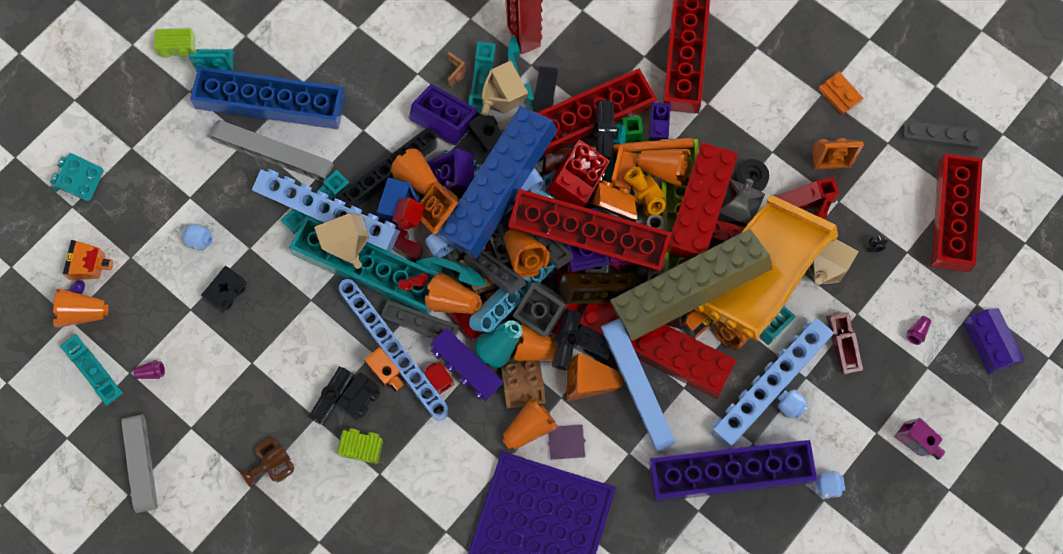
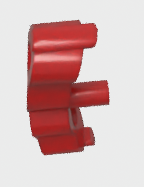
[398,273,428,291]

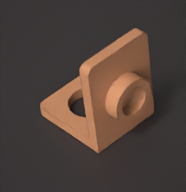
[447,52,466,88]

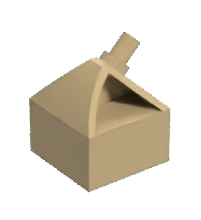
[481,61,528,116]
[315,213,370,269]
[808,239,859,285]

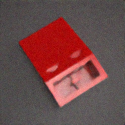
[546,139,610,207]

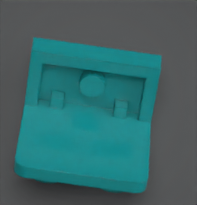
[188,49,234,72]
[49,152,104,201]

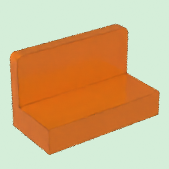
[612,145,638,192]

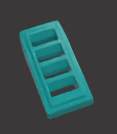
[759,306,796,345]

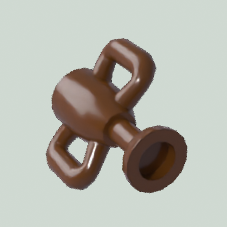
[240,437,294,488]

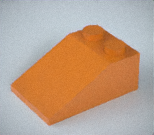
[812,138,864,170]
[587,180,637,220]
[420,181,459,235]

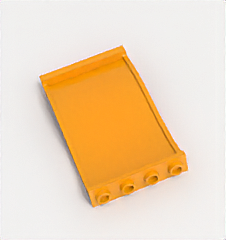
[695,195,838,341]

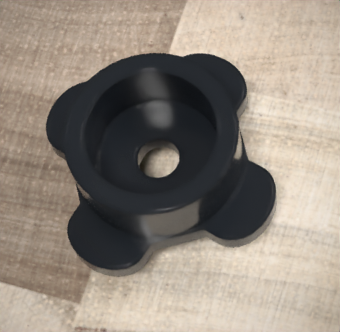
[867,235,888,253]

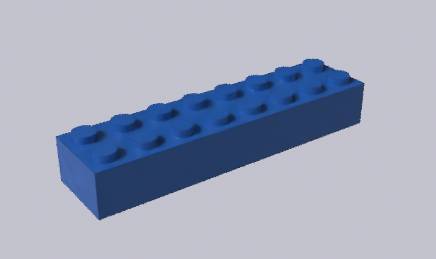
[190,66,346,130]
[439,105,558,259]

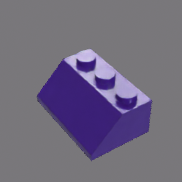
[409,84,478,145]
[963,308,1025,375]

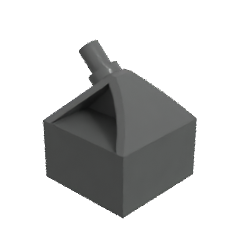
[717,179,765,227]
[513,281,569,338]

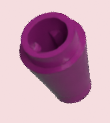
[906,316,931,345]
[133,360,165,379]

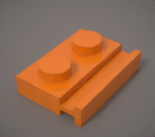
[818,72,863,115]

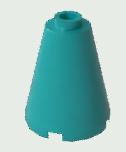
[475,320,522,368]

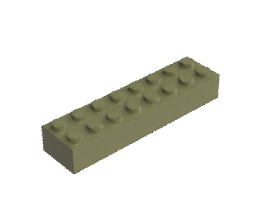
[610,229,772,341]

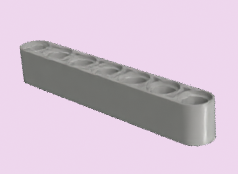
[210,120,334,182]

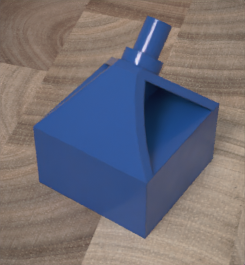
[377,178,422,230]

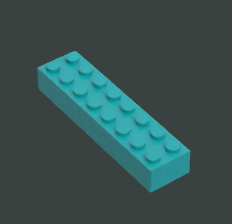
[289,215,438,315]

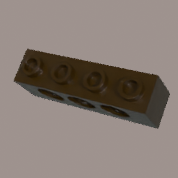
[558,273,641,304]

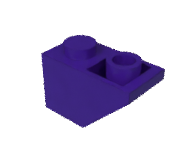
[649,103,671,141]

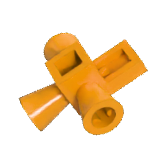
[624,167,666,217]

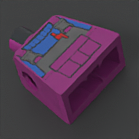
[894,418,945,460]

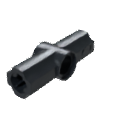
[593,100,617,159]
[552,309,581,371]
[308,366,354,426]

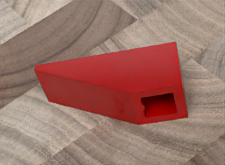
[776,177,840,210]

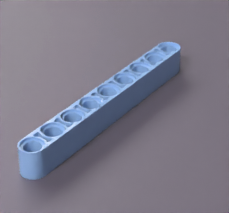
[339,279,448,421]

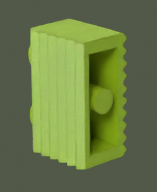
[154,28,195,58]
[337,428,383,465]

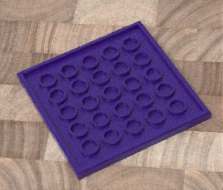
[468,451,616,554]

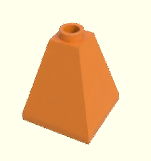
[566,353,623,401]

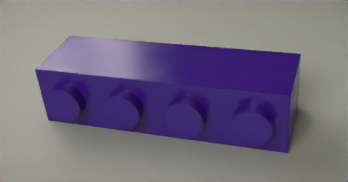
[430,328,503,401]

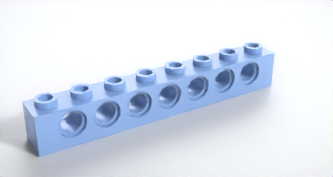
[252,169,400,252]
[711,318,834,449]

